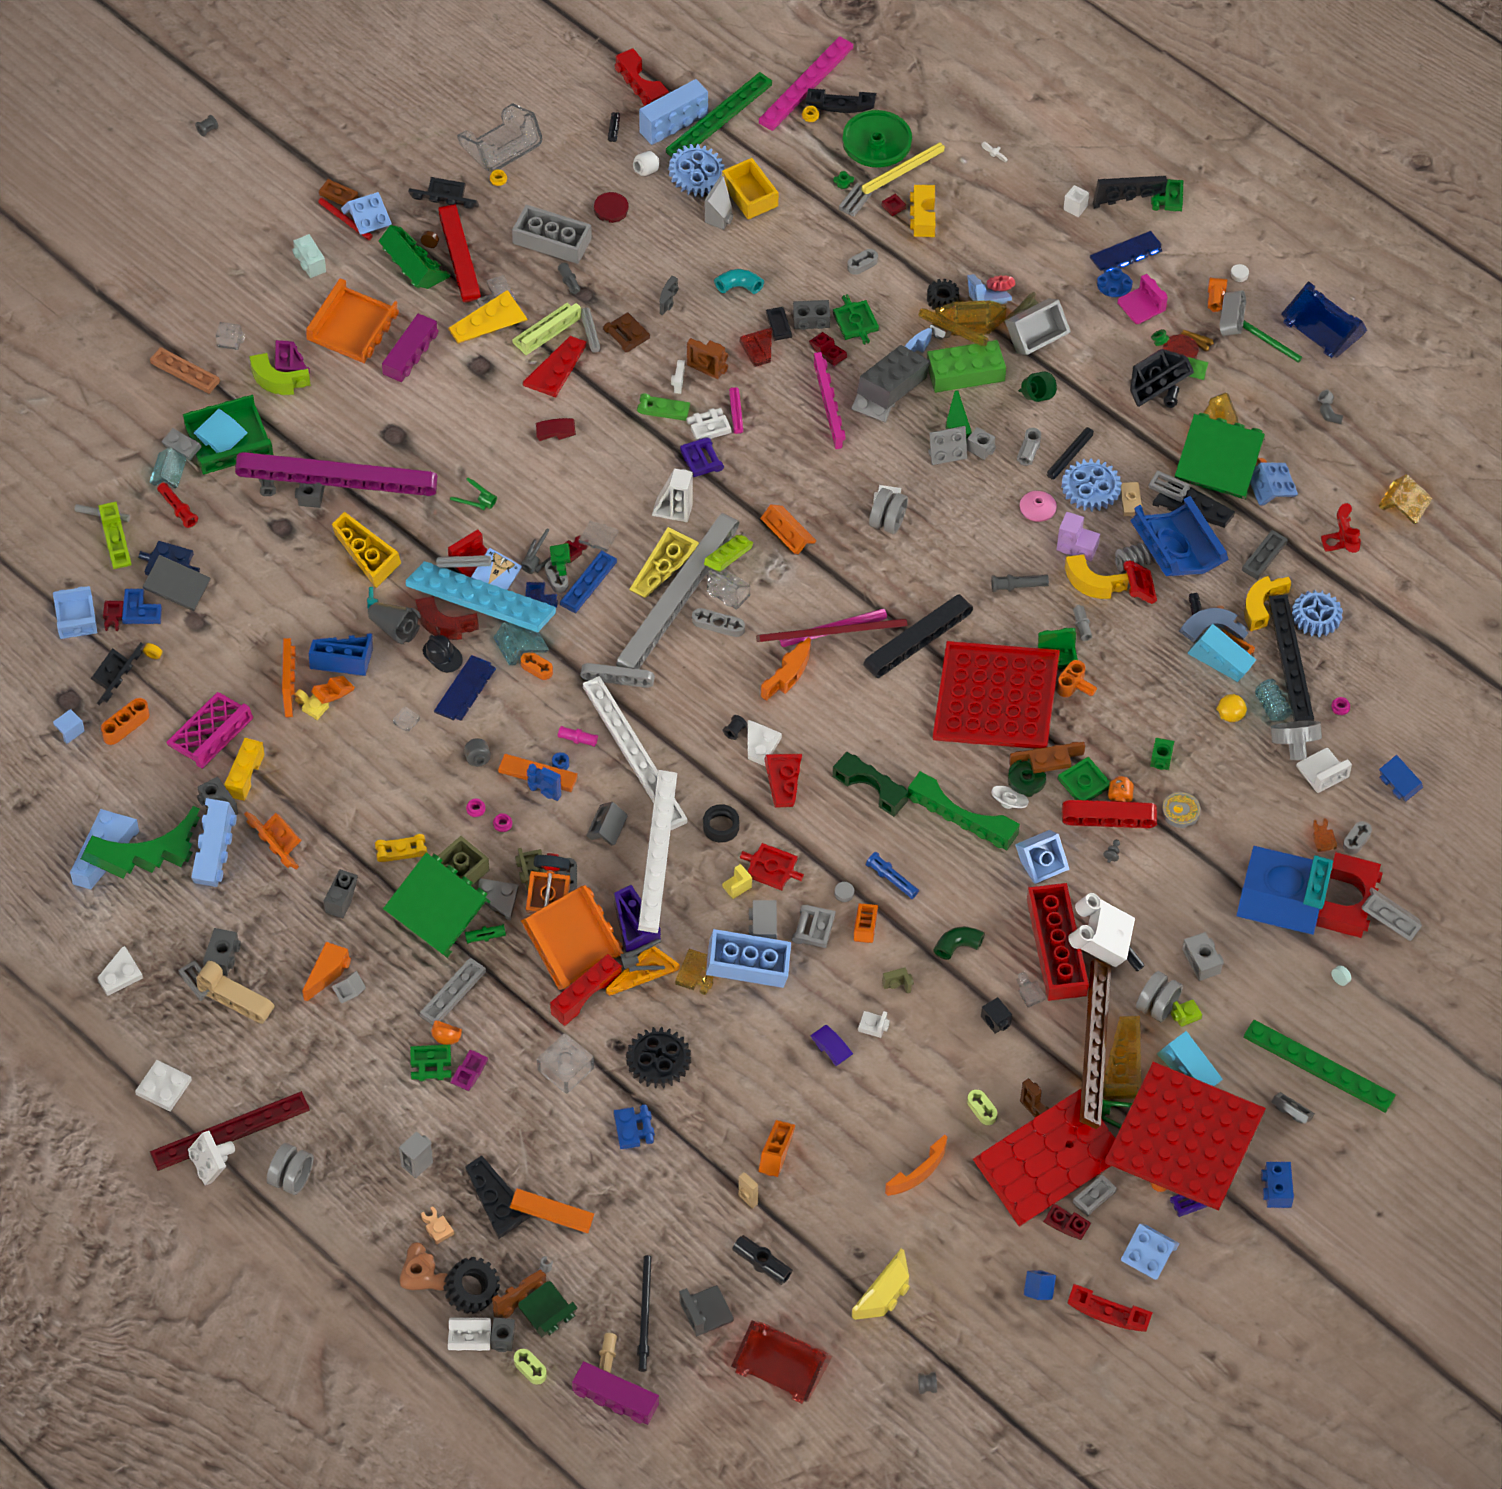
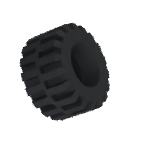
[443,1257,500,1314]

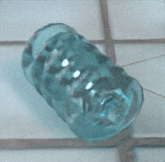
[1255,679,1292,722]

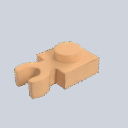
[421,1207,454,1245]

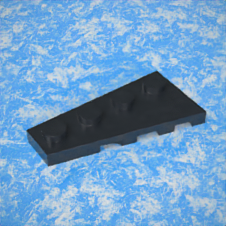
[1093,176,1168,209]

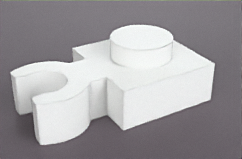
[671,360,685,394]

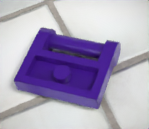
[680,437,724,478]

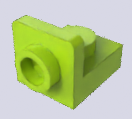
[1171,999,1203,1027]

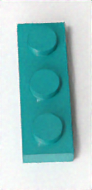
[1303,855,1333,909]

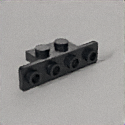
[408,177,479,209]
[91,642,144,706]

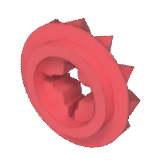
[987,275,1015,291]

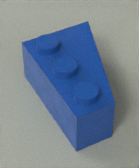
[309,633,373,676]

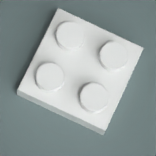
[135,1060,192,1112]

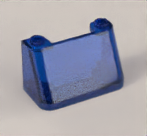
[1281,281,1368,359]

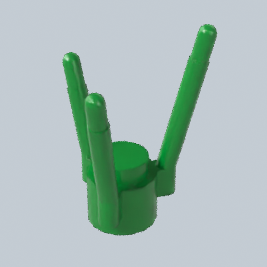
[450,478,497,510]
[1101,1099,1132,1129]

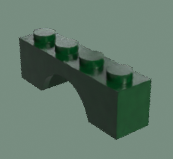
[832,751,909,817]

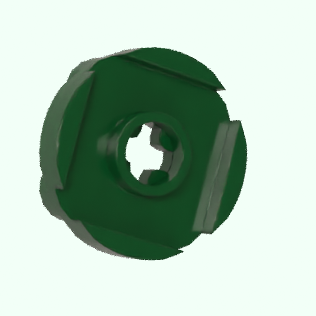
[1008,759,1046,797]

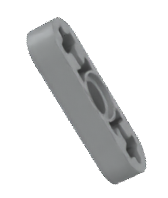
[692,608,745,637]

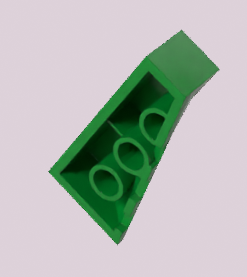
[379,225,451,289]

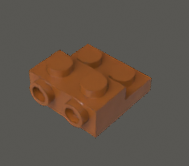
[687,338,729,380]

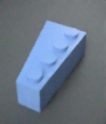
[191,798,237,887]

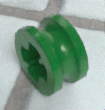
[1151,329,1169,346]

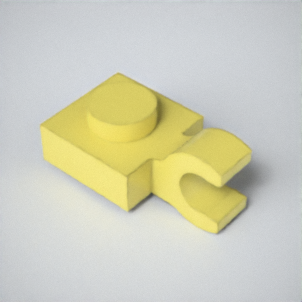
[295,689,329,720]

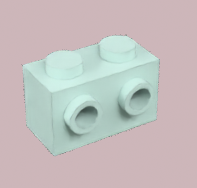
[292,234,326,278]

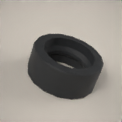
[703,804,740,843]

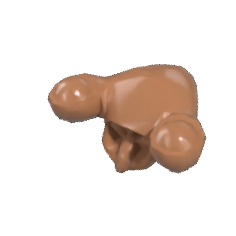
[400,1242,448,1291]

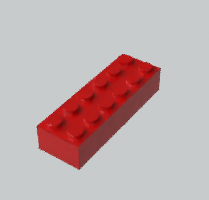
[1027,883,1089,1001]

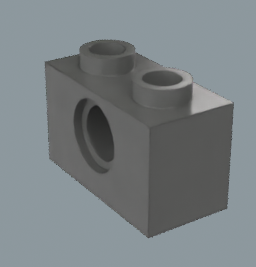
[203,928,241,976]

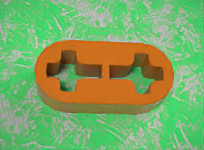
[521,652,553,680]

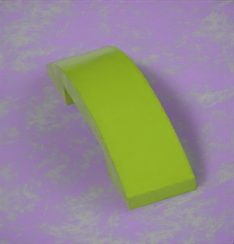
[98,502,132,569]

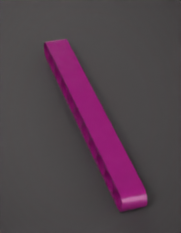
[235,452,438,496]

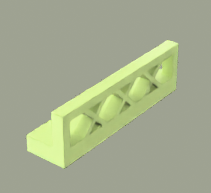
[512,303,581,355]

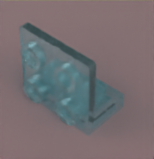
[493,622,548,666]

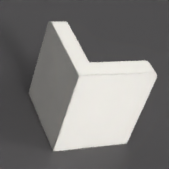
[1064,185,1089,217]

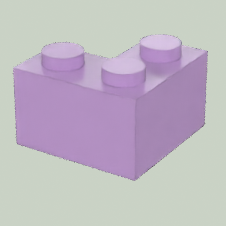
[1057,512,1100,561]

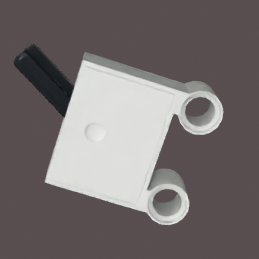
[1069,893,1144,971]

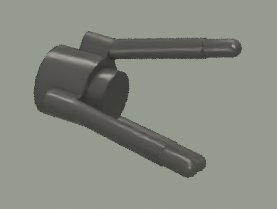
[521,528,551,574]
[620,939,665,972]

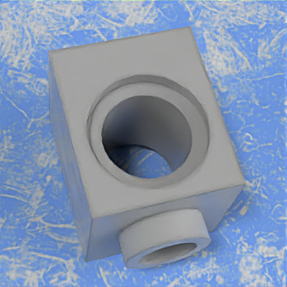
[967,427,996,460]

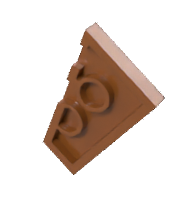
[492,1269,546,1319]

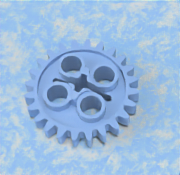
[668,144,725,197]
[1061,458,1122,512]

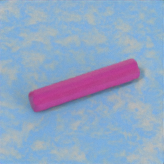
[729,387,743,434]

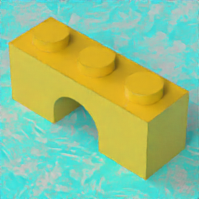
[910,185,936,237]
[224,738,265,801]

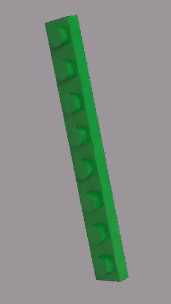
[666,72,772,157]
[1244,1020,1396,1113]

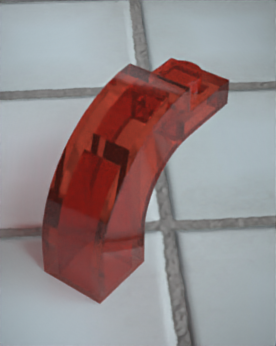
[415,596,479,640]

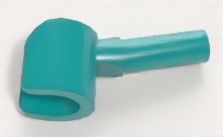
[367,587,379,609]

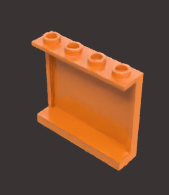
[306,278,399,363]
[520,885,623,990]

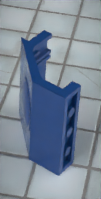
[1130,496,1229,576]
[1236,846,1320,935]

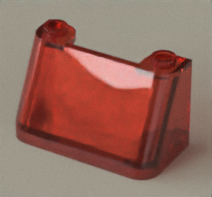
[731,1320,833,1404]

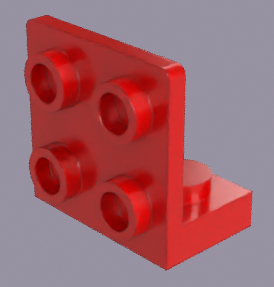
[448,529,488,577]

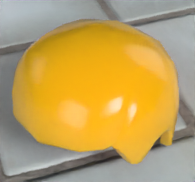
[1216,694,1247,722]

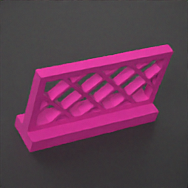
[167,692,253,769]

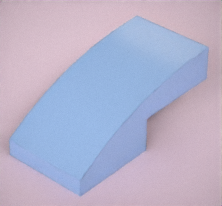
[905,328,932,353]

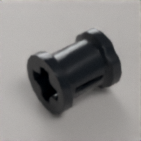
[723,715,747,740]

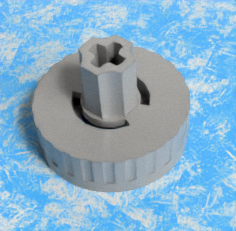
[1271,721,1322,760]

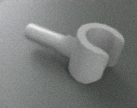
[538,1256,553,1273]

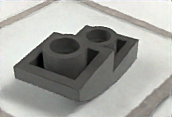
[660,275,679,316]

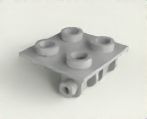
[928,426,967,465]

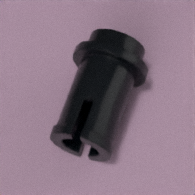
[1163,385,1180,408]

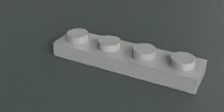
[420,958,486,1025]

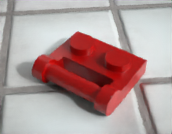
[1123,561,1157,604]

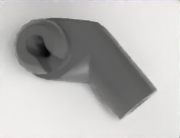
[1320,403,1343,424]

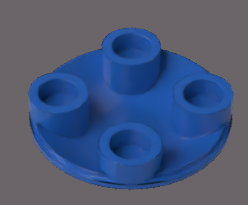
[1097,268,1133,297]

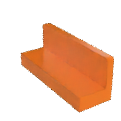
[760,504,816,554]

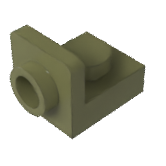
[882,967,914,994]

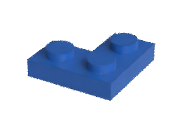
[122,589,162,624]

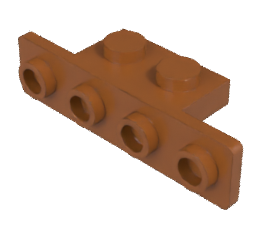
[1009,742,1086,774]

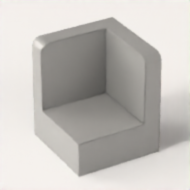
[332,971,366,1004]

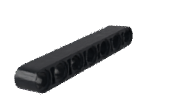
[863,594,973,678]

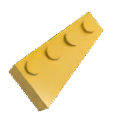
[332,511,401,588]

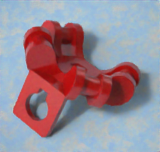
[1321,503,1361,553]

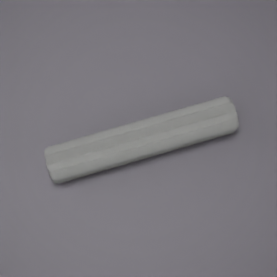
[581,307,600,353]
[437,556,491,568]

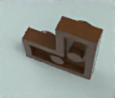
[1020,1078,1050,1118]

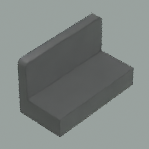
[586,802,628,846]

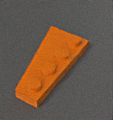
[282,638,296,717]

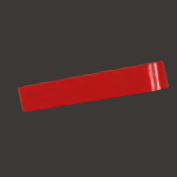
[438,204,481,303]

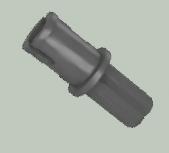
[558,263,580,294]

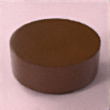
[420,231,439,248]

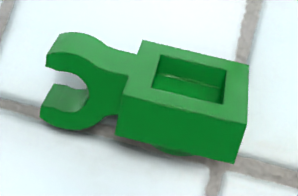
[550,543,571,576]

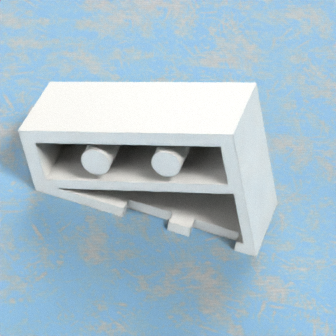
[652,468,693,522]

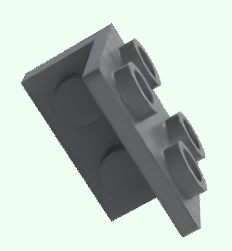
[679,1285,734,1337]

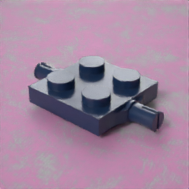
[138,540,200,576]

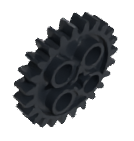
[626,1027,691,1088]

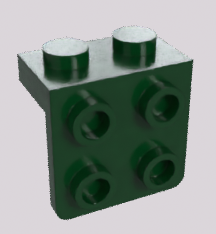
[518,1281,578,1338]

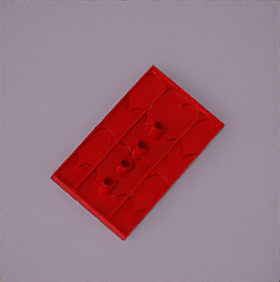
[973,1089,1115,1227]

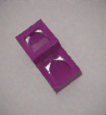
[450,1050,489,1091]

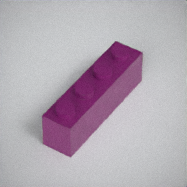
[382,313,438,382]
[572,1361,659,1425]

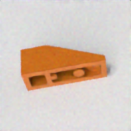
[302,942,351,1001]
[758,1120,795,1177]

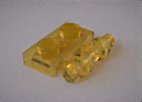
[675,949,714,995]

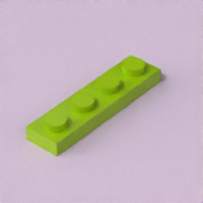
[704,535,753,572]

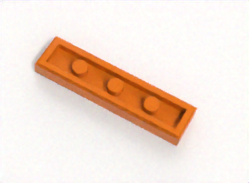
[498,754,578,792]
[510,1188,594,1233]

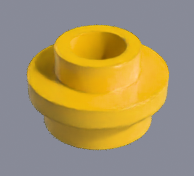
[802,106,819,122]
[490,169,507,186]

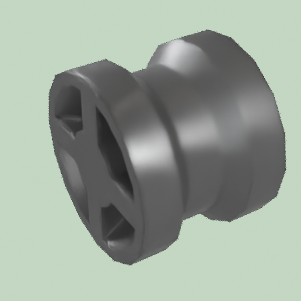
[918,1372,937,1394]

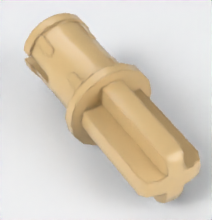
[599,1333,617,1373]

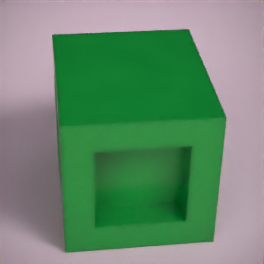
[1150,738,1175,770]

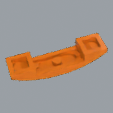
[885,1135,948,1196]

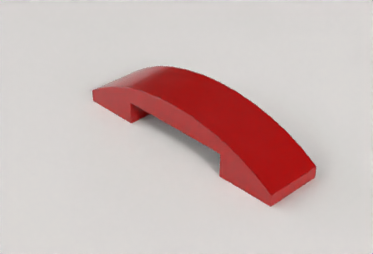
[1067,1284,1153,1332]

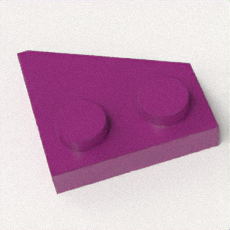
[274,340,310,374]

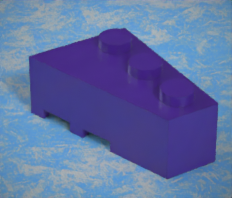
[614,885,661,953]

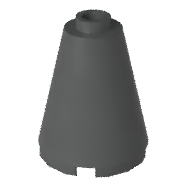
[368,602,421,644]

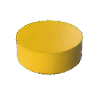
[143,643,163,660]

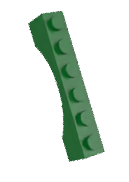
[908,771,1020,851]

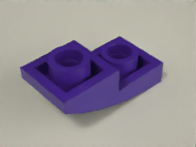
[810,1025,853,1066]

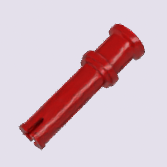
[157,482,198,528]

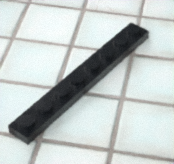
[1268,595,1314,721]

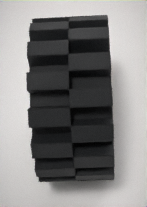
[927,279,960,313]

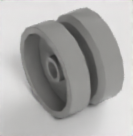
[869,488,908,534]
[1136,971,1183,1023]
[267,1143,314,1195]

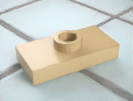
[1121,482,1142,516]
[738,1173,758,1209]

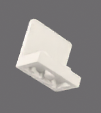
[1296,748,1352,793]

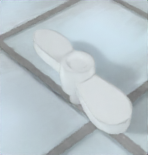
[981,142,1008,162]

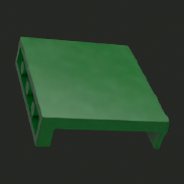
[183,395,273,475]
[1175,413,1265,500]
[383,852,491,958]

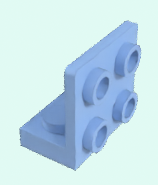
[341,192,392,235]
[967,274,1012,307]
[1121,1223,1180,1280]

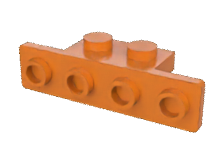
[244,811,302,870]

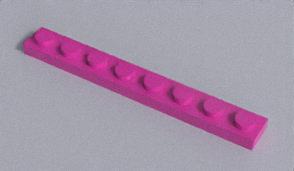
[759,36,853,131]

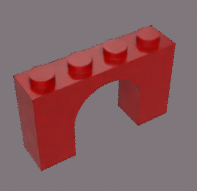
[1316,852,1383,938]

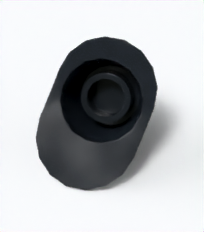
[422,635,463,673]

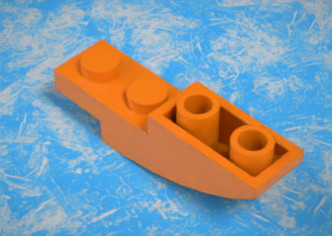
[761,637,811,701]

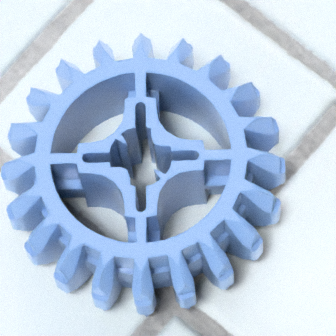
[1292,590,1343,637]

